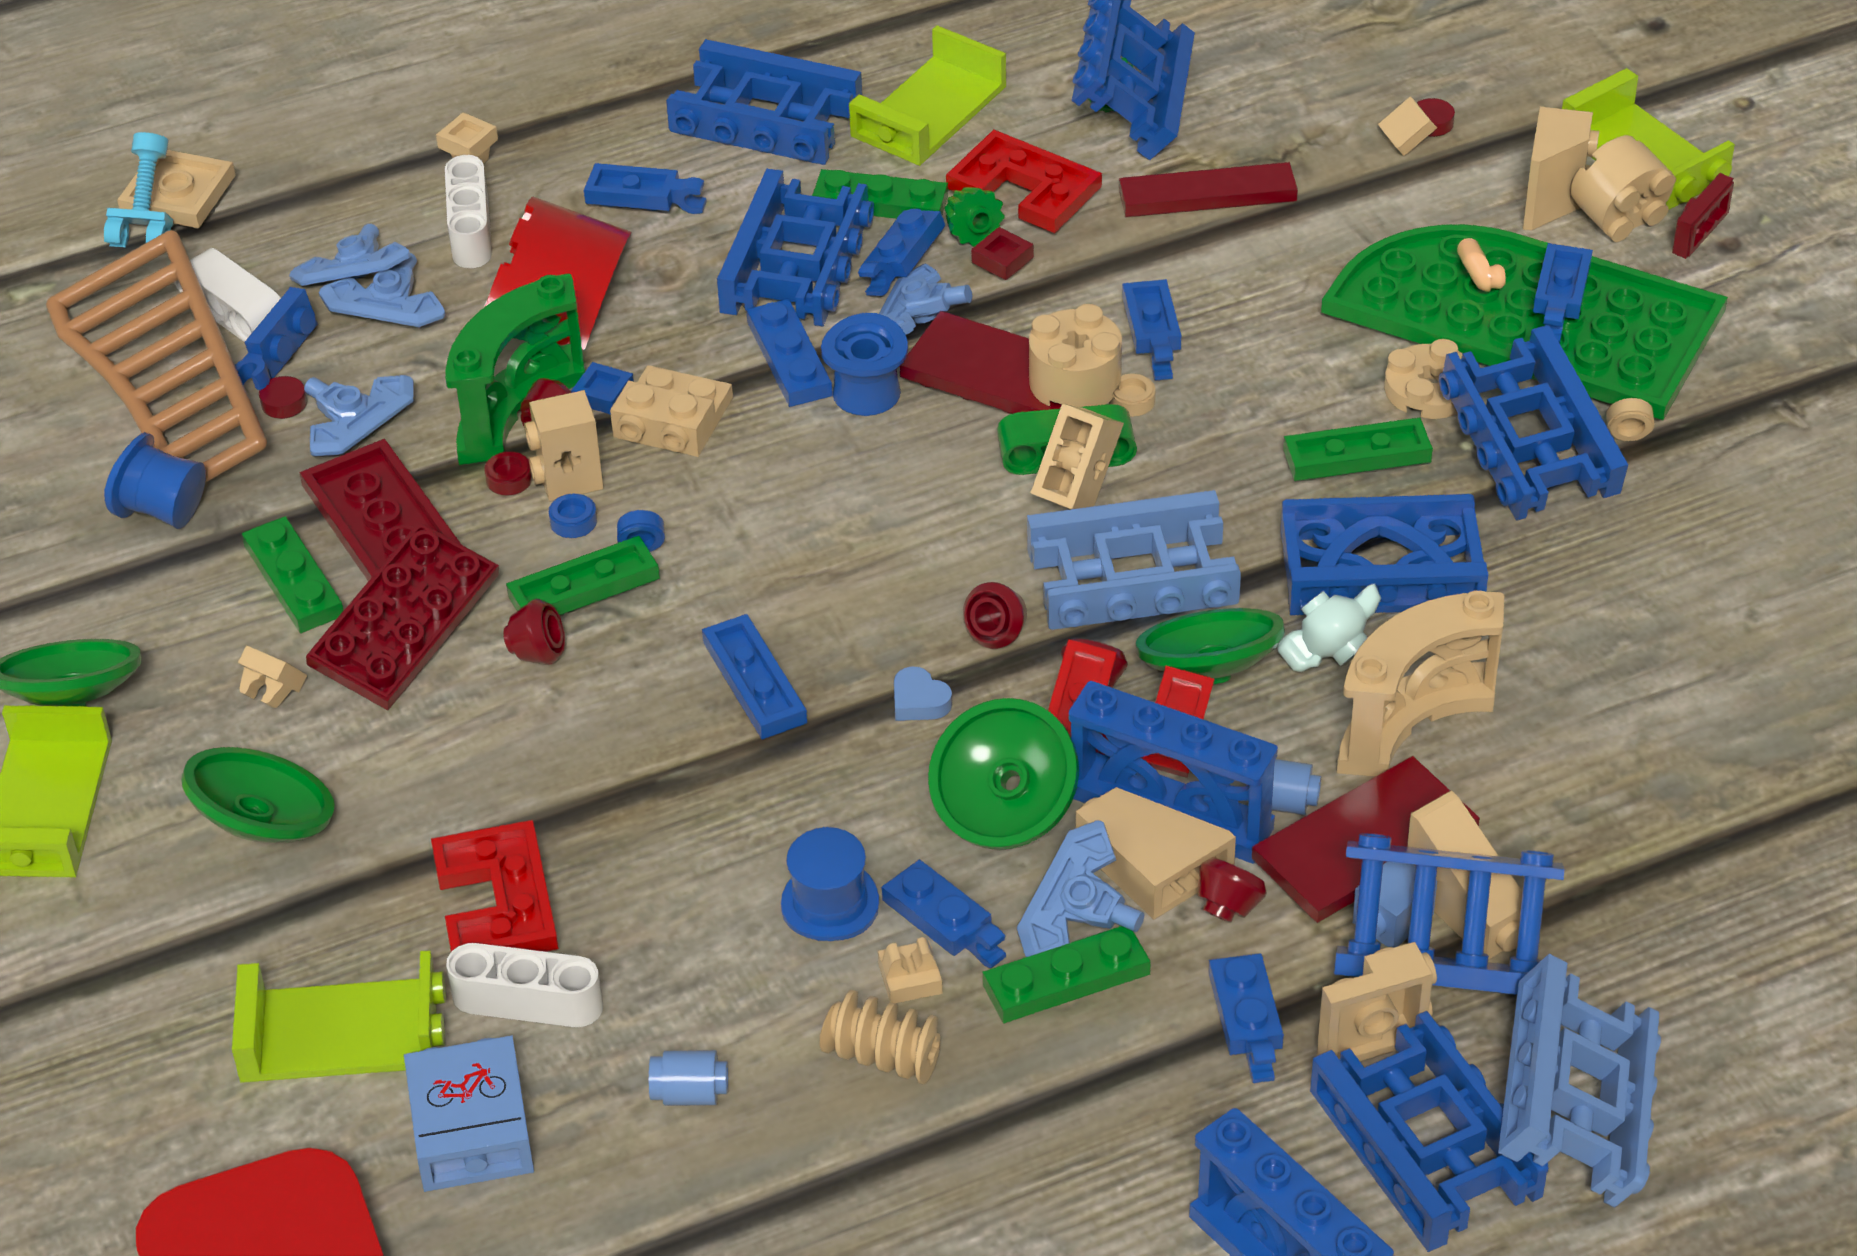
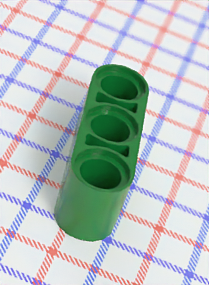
[997,404,1137,475]

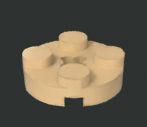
[1384,339,1463,419]

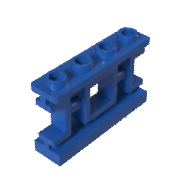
[1072,0,1195,160]
[666,39,862,165]
[717,168,874,327]
[1439,325,1628,521]
[1310,1011,1549,1252]

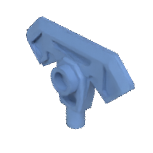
[289,224,411,286]
[319,253,446,327]
[879,263,972,335]
[304,375,414,456]
[1017,820,1145,957]

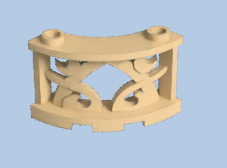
[1337,591,1504,777]

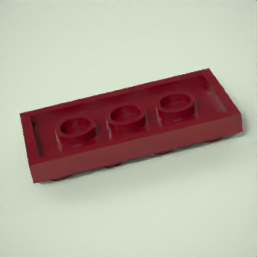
[299,438,462,581]

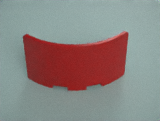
[485,196,632,351]

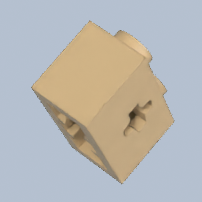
[524,390,603,501]
[1031,403,1124,509]

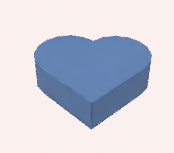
[894,666,952,721]

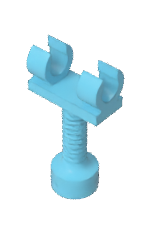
[104,132,173,247]

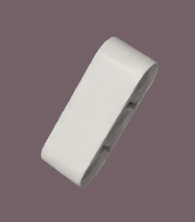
[445,155,492,268]
[175,248,281,342]
[446,943,603,1027]

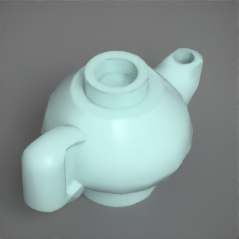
[1277,584,1381,673]

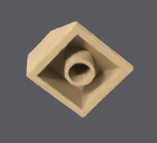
[1523,106,1599,231]

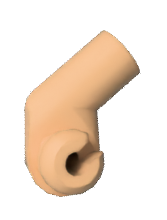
[1457,238,1506,292]

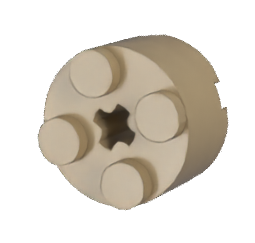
[1571,135,1676,242]
[1029,304,1122,407]

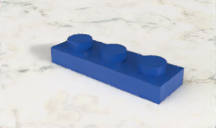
[746,299,833,407]
[702,614,807,739]

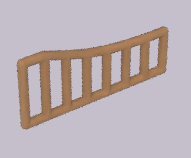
[46,230,267,483]

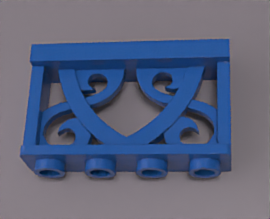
[1280,494,1488,615]
[1069,681,1278,864]
[1189,1108,1394,1256]

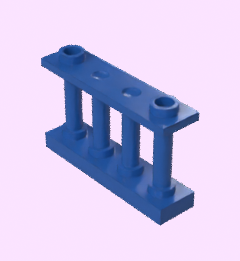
[1334,833,1565,994]

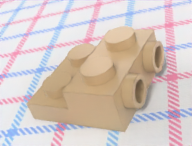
[610,365,733,457]
[1317,942,1437,1061]

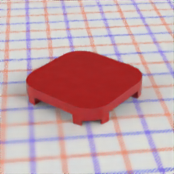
[135,1148,384,1256]

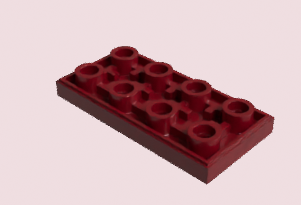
[900,311,1062,414]
[306,522,499,711]
[1252,756,1480,923]

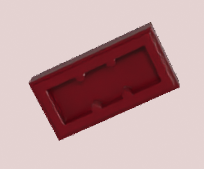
[1672,173,1734,259]

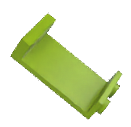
[849,25,1006,166]
[1562,68,1735,210]
[0,705,112,877]
[232,950,446,1083]

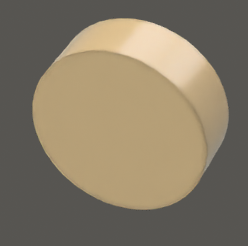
[1109,374,1155,417]
[1606,398,1655,441]

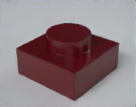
[971,227,1034,280]

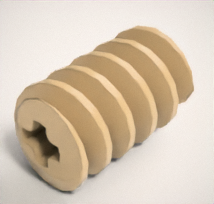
[819,989,940,1084]

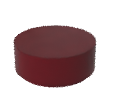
[1417,98,1455,137]
[259,376,307,419]
[484,452,533,496]

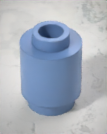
[1246,759,1321,815]
[649,1050,728,1106]

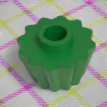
[944,187,1005,247]

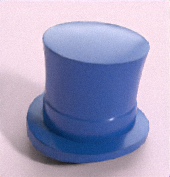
[821,313,908,416]
[104,432,206,529]
[781,827,879,941]

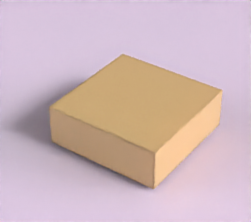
[1378,96,1437,156]

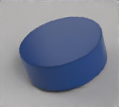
[548,493,597,538]
[617,510,665,552]

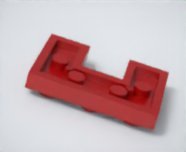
[946,129,1102,233]
[1048,639,1214,778]
[431,820,559,952]

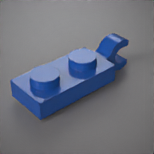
[584,163,707,214]
[858,209,946,296]
[1533,243,1593,343]
[1122,279,1182,380]
[235,287,318,390]
[881,859,1006,968]
[1209,953,1284,1083]

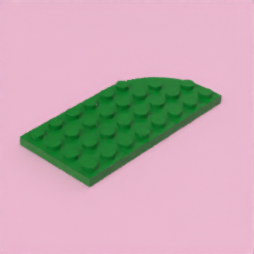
[1321,224,1728,420]

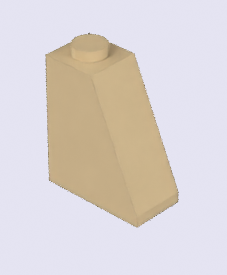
[1076,787,1236,920]
[1407,790,1523,960]

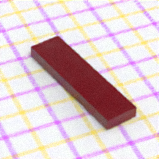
[1119,162,1298,217]

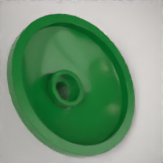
[1136,608,1285,684]
[0,639,142,707]
[928,698,1079,850]
[181,747,335,843]

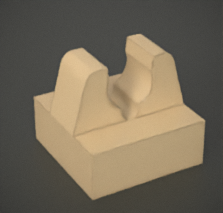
[436,112,498,164]
[238,645,307,708]
[878,937,943,1003]

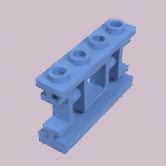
[1027,490,1241,630]
[1498,954,1661,1207]

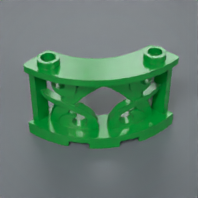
[445,274,585,465]

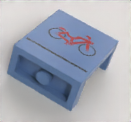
[404,1035,534,1192]

